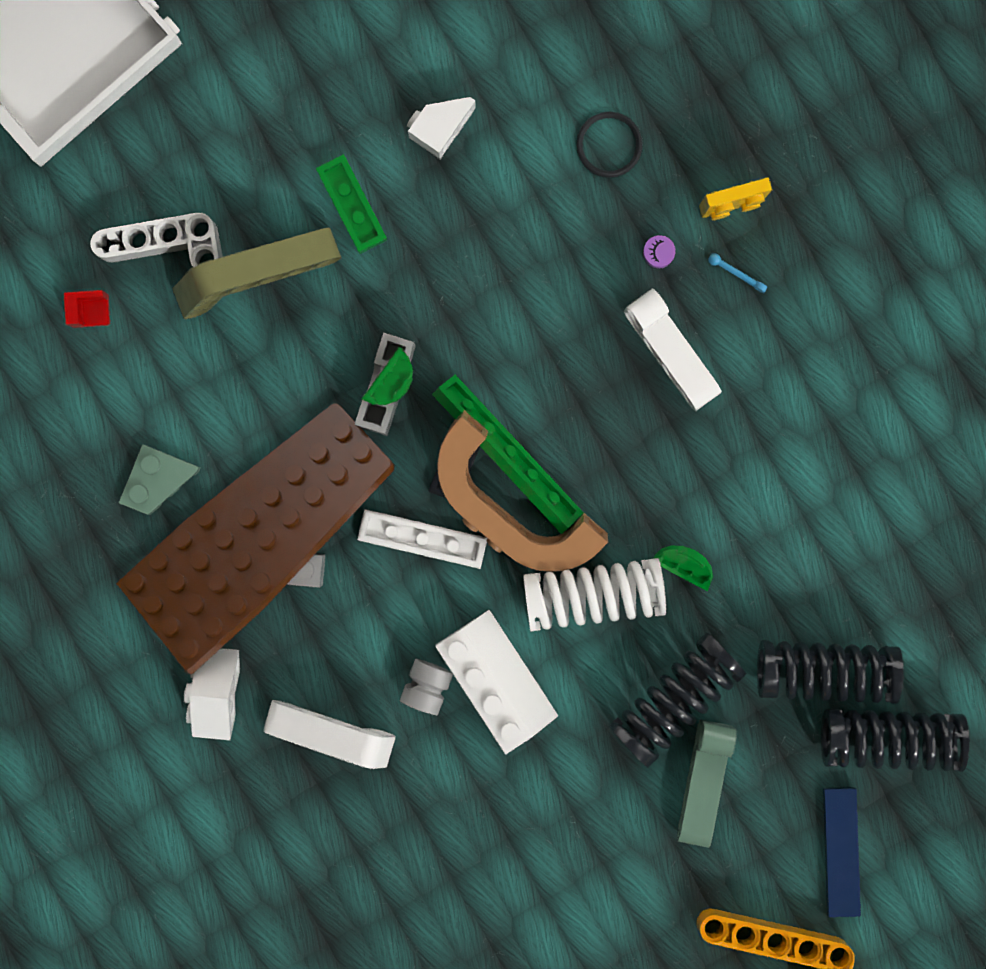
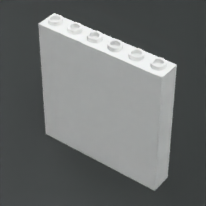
[0,0,182,167]

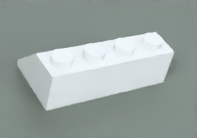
[435,610,558,754]

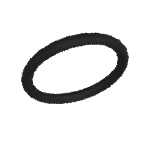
[576,112,643,178]

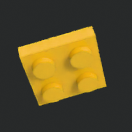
[699,177,772,220]

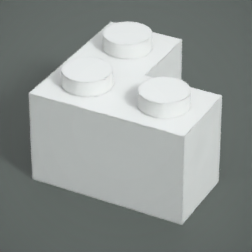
[184,649,240,740]

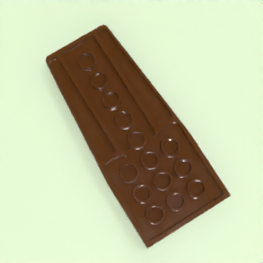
[116,403,395,675]

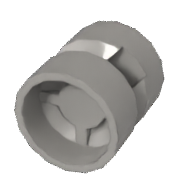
[399,659,453,715]

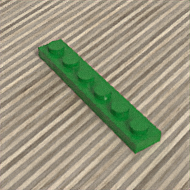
[432,374,584,534]

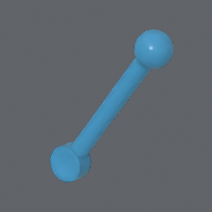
[709,253,768,293]

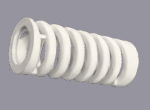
[523,558,666,632]

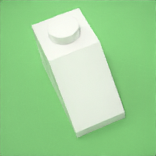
[407,97,476,159]

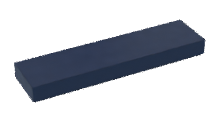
[823,787,861,917]

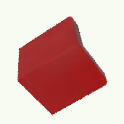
[64,290,110,328]

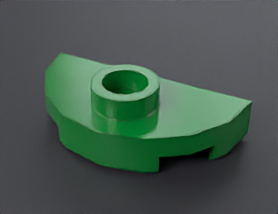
[362,347,413,405]
[653,545,713,591]

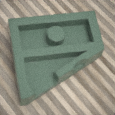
[119,444,201,515]

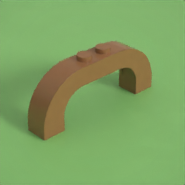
[438,410,608,572]

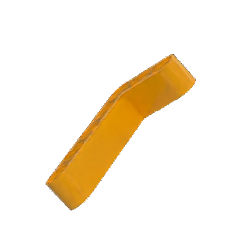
[697,909,855,969]

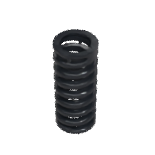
[609,633,747,768]
[757,640,904,704]
[821,709,970,772]

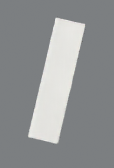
[357,509,487,569]

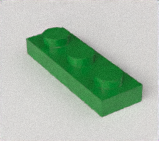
[316,154,388,254]

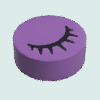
[643,235,675,268]

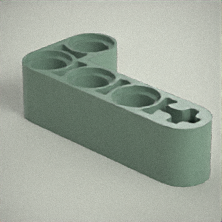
[677,719,737,848]

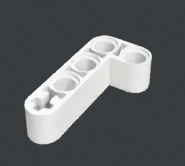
[91,213,222,267]
[624,289,722,411]
[263,700,396,769]

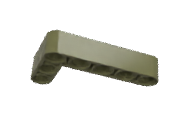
[172,228,342,319]

